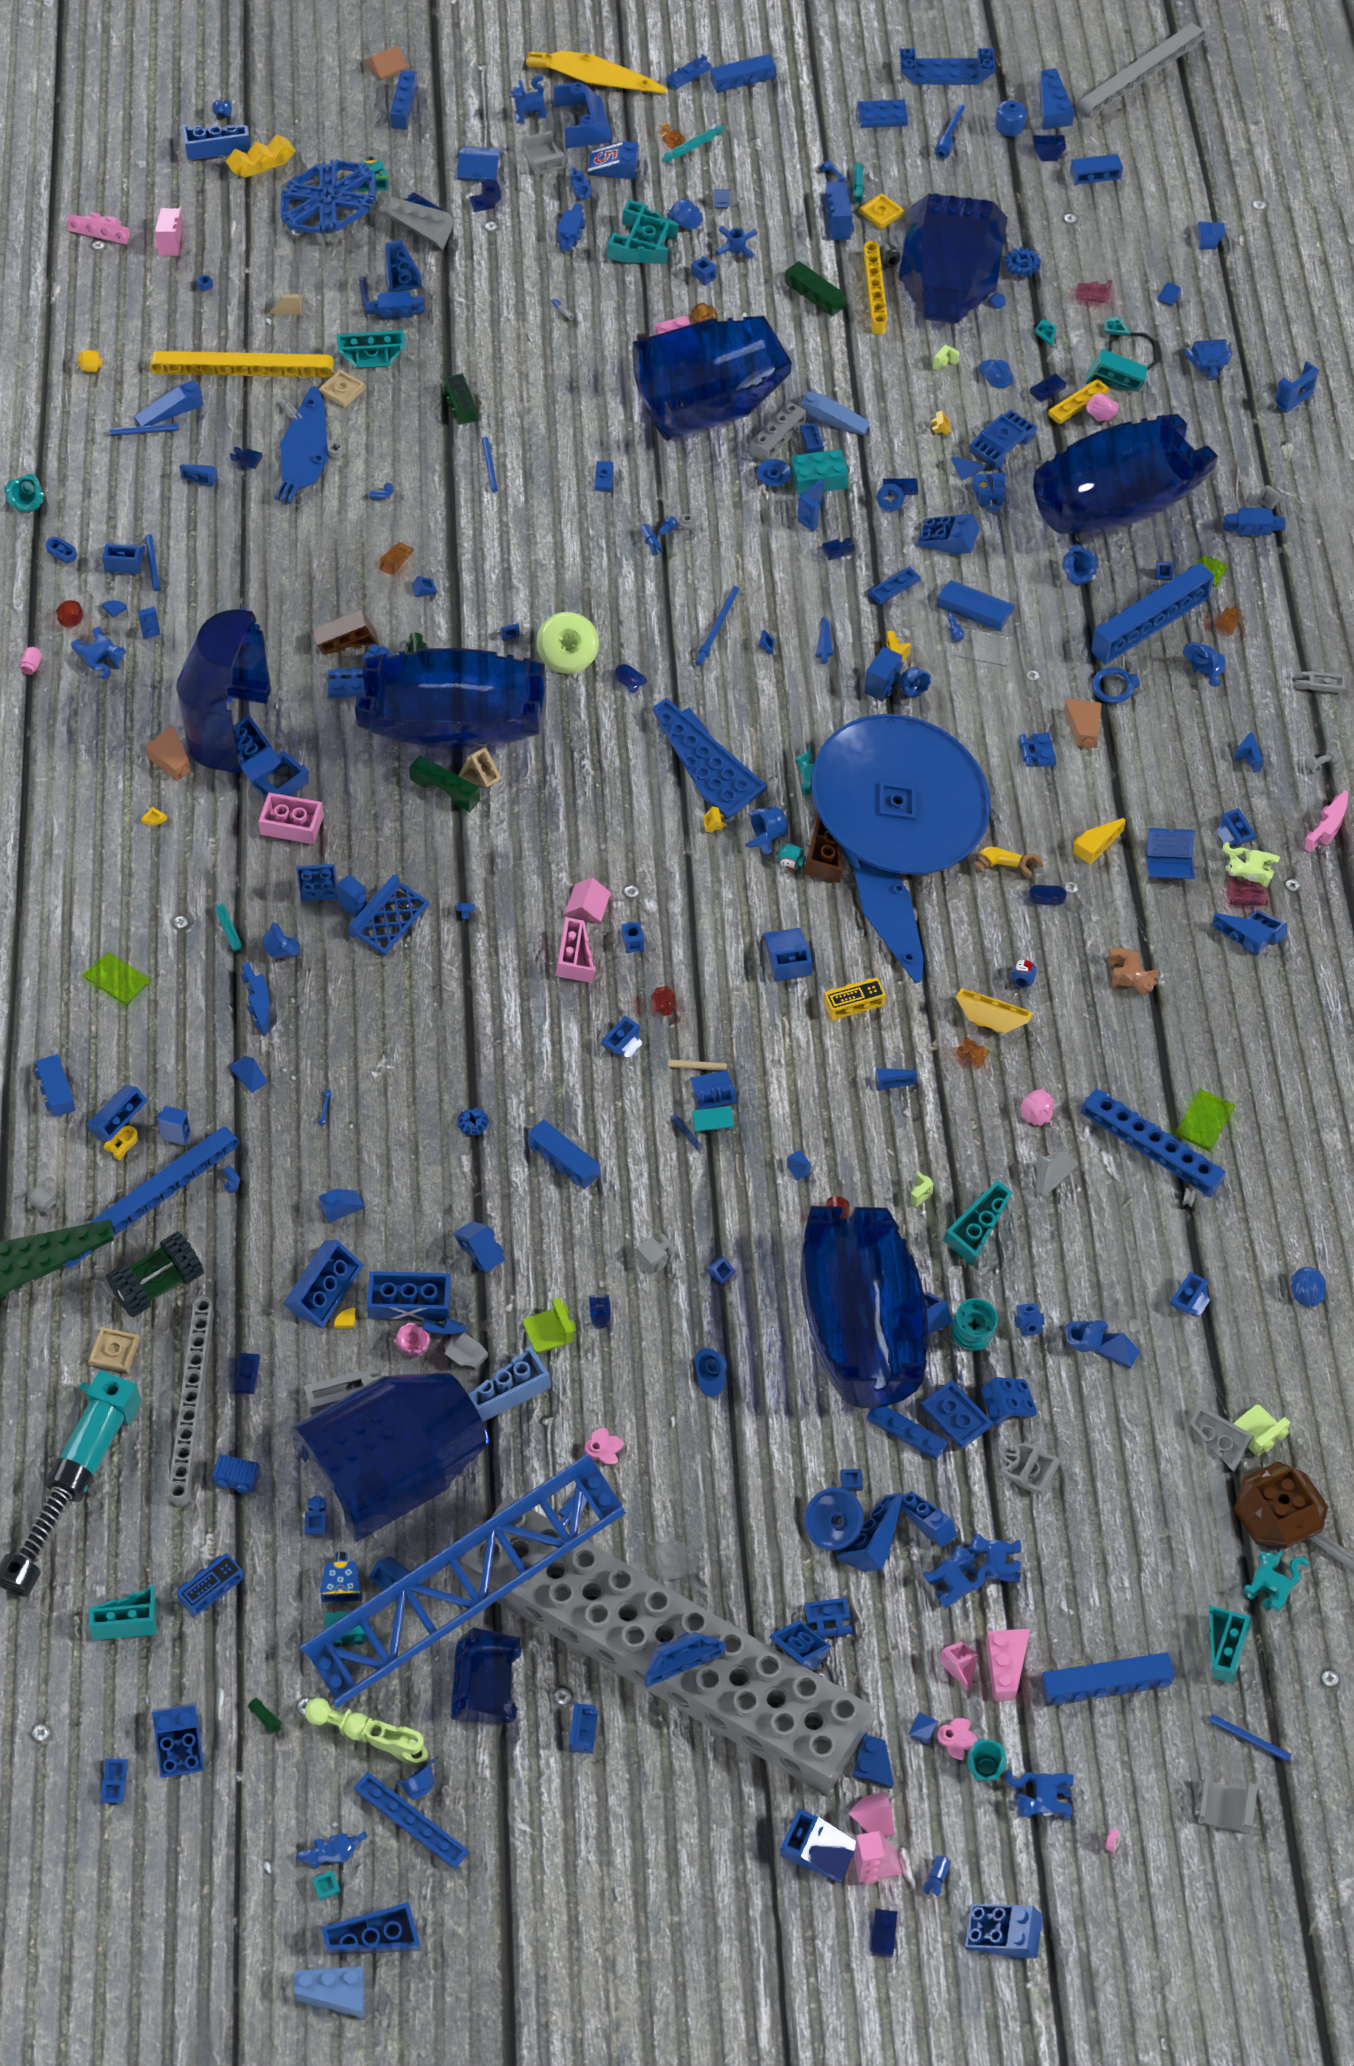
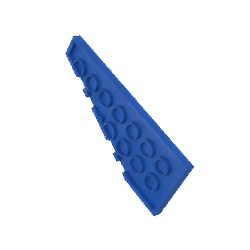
[653,698,767,820]

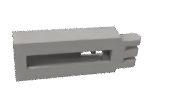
[304,1369,383,1414]

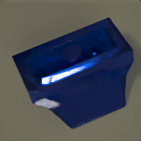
[1032,135,1066,162]

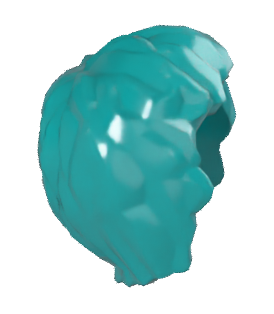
[967,1739,1007,1782]

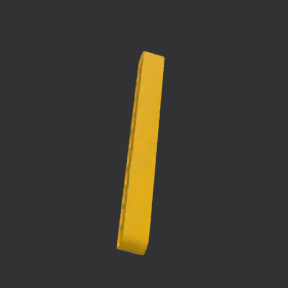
[150,351,334,377]

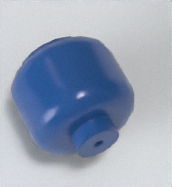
[988,293,1006,309]

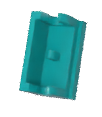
[692,1106,734,1134]

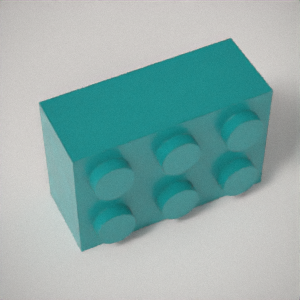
[790,449,849,495]

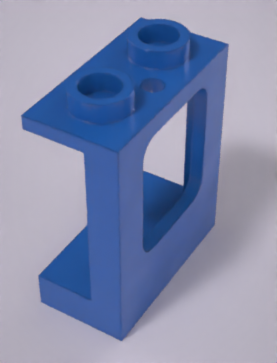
[1275,361,1319,413]

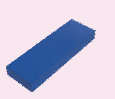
[869,566,921,605]

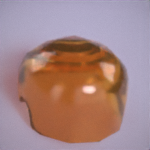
[691,303,718,329]

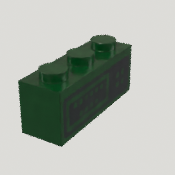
[442,373,478,425]

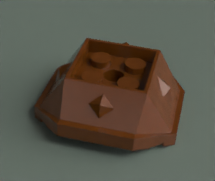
[1234,1461,1328,1549]

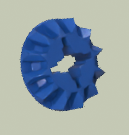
[876,484,904,512]
[457,1107,489,1136]

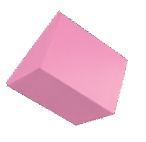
[564,877,611,924]

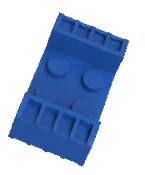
[970,410,1037,470]

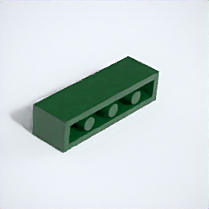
[785,261,847,316]

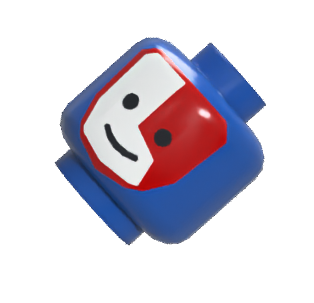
[1010,960,1037,988]

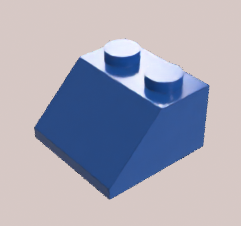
[894,1292,953,1340]

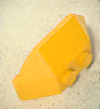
[956,988,1034,1033]

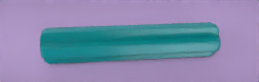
[215,904,242,951]

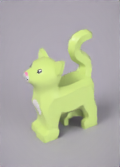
[1223,842,1280,889]

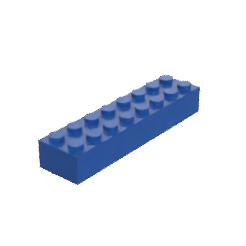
[1091,563,1214,665]

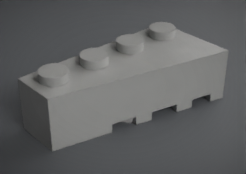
[386,197,455,250]

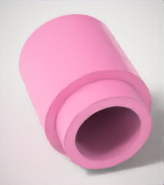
[20,647,42,675]

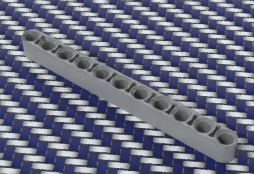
[1079,23,1206,117]
[168,1296,214,1507]

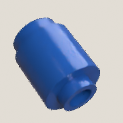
[934,135,953,159]

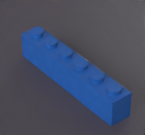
[1041,1652,1175,1705]

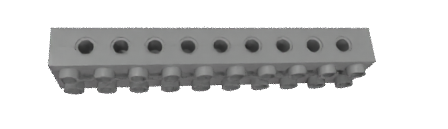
[460,1495,874,1796]

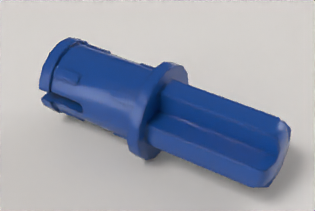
[640,524,663,555]

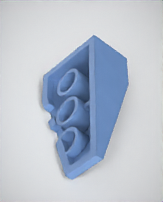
[801,391,870,436]

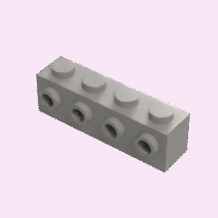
[750,402,806,461]

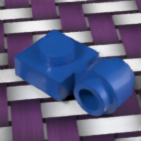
[304,1496,327,1535]

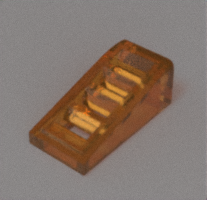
[380,542,414,575]

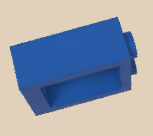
[252,750,309,798]

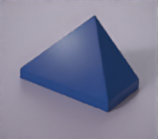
[951,456,987,481]
[229,1056,267,1093]
[1094,1333,1140,1369]

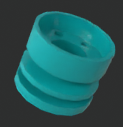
[951,1298,998,1351]

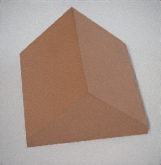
[365,45,408,80]

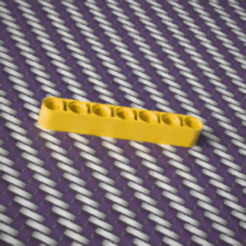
[863,241,887,335]

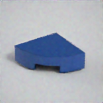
[102,600,127,618]

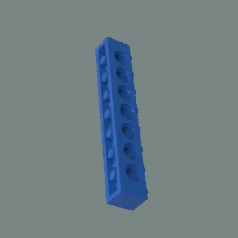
[1081,1088,1226,1197]

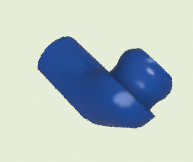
[223,1166,240,1193]

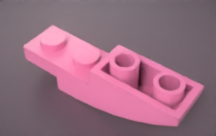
[1304,790,1348,852]

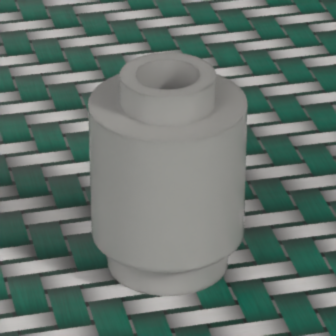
[28,1187,58,1215]

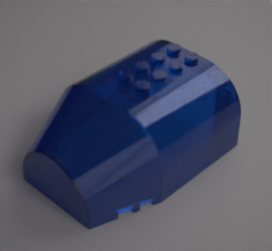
[633,316,792,441]
[176,609,272,774]
[291,1373,489,1542]

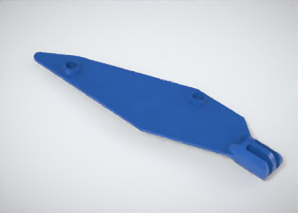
[275,386,328,505]
[841,847,924,983]

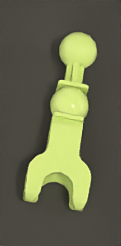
[305,1698,428,1767]

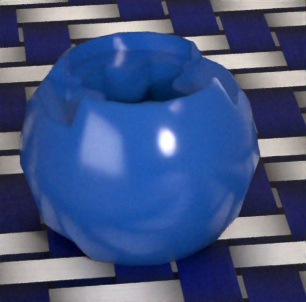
[212,100,232,116]

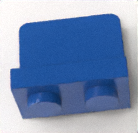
[797,480,824,532]
[981,1377,1037,1425]

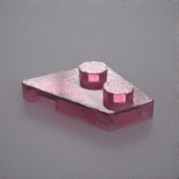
[1227,874,1268,906]

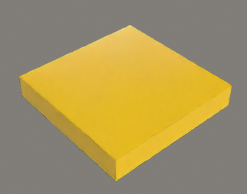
[858,193,904,230]

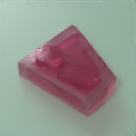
[1075,280,1113,304]

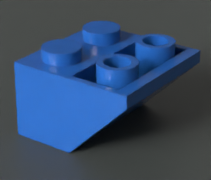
[102,543,146,574]

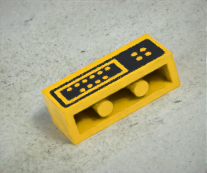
[823,977,886,1021]

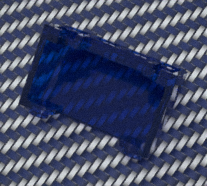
[451,1627,522,1723]

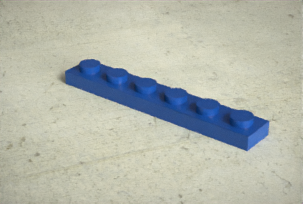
[354,1772,469,1870]

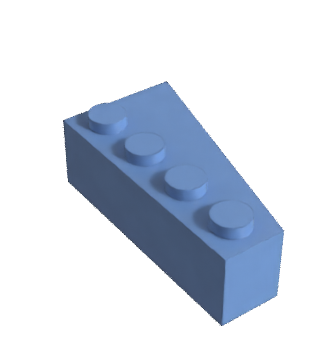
[467,1345,551,1424]

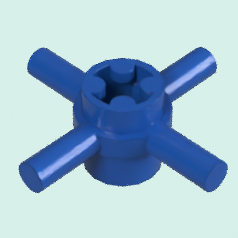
[715,226,757,259]

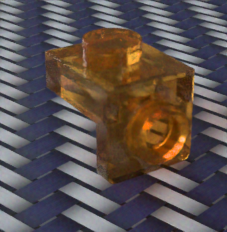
[1216,607,1243,635]

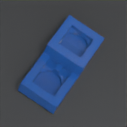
[421,1317,466,1334]
[101,1759,129,1803]

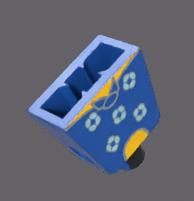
[320,1552,362,1603]

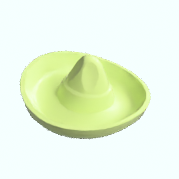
[537,612,599,674]

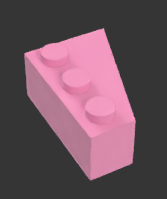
[555,917,595,983]
[986,1629,1030,1702]

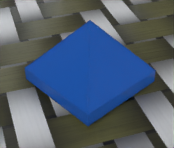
[1155,561,1174,580]
[758,630,775,654]

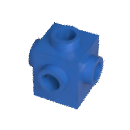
[1014,1303,1045,1336]

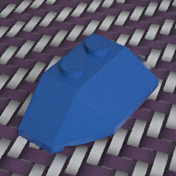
[644,1632,726,1688]

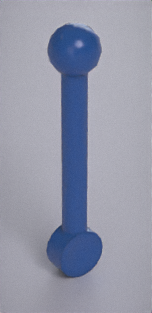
[319,1090,332,1125]

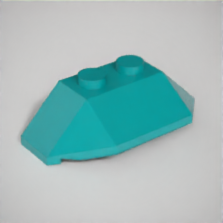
[337,330,405,368]

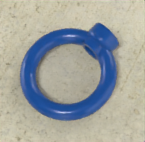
[1092,667,1140,704]

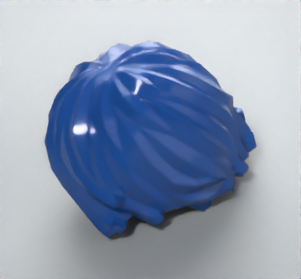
[1290,1267,1326,1307]

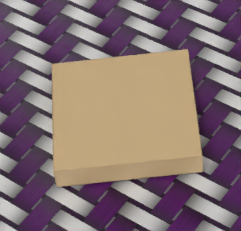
[318,369,366,408]
[88,1327,141,1374]

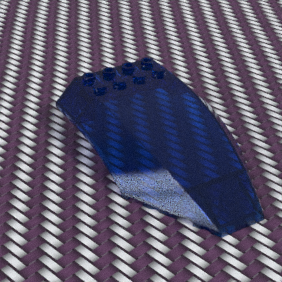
[899,193,1008,324]

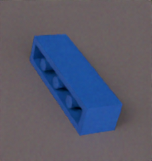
[710,54,776,92]
[390,70,418,130]
[527,1119,601,1190]

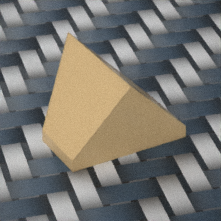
[268,294,303,315]
[458,746,502,787]

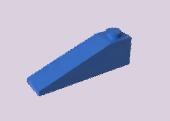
[134,380,203,426]
[836,1493,903,1572]

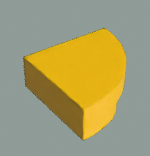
[141,807,167,825]
[334,1308,356,1329]

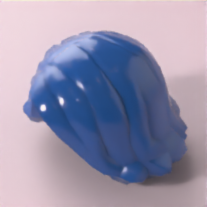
[667,199,703,229]
[1062,545,1098,586]
[263,922,300,958]
[1065,1320,1109,1352]

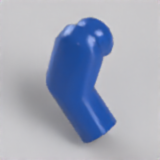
[370,483,394,499]

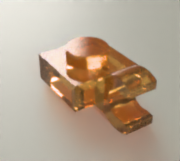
[660,122,685,149]

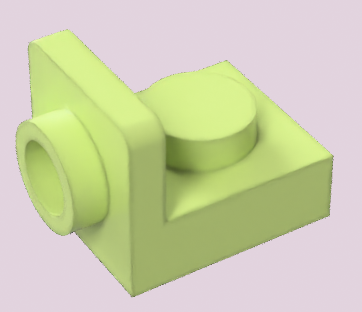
[933,344,959,371]
[910,1172,933,1208]

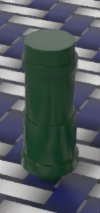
[248,1698,282,1733]

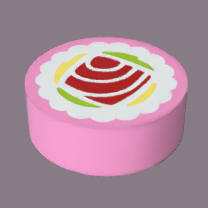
[1105,1829,1121,1852]

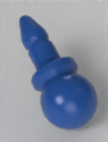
[659,516,678,535]
[948,612,965,642]

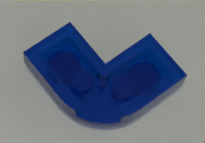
[470,180,501,212]

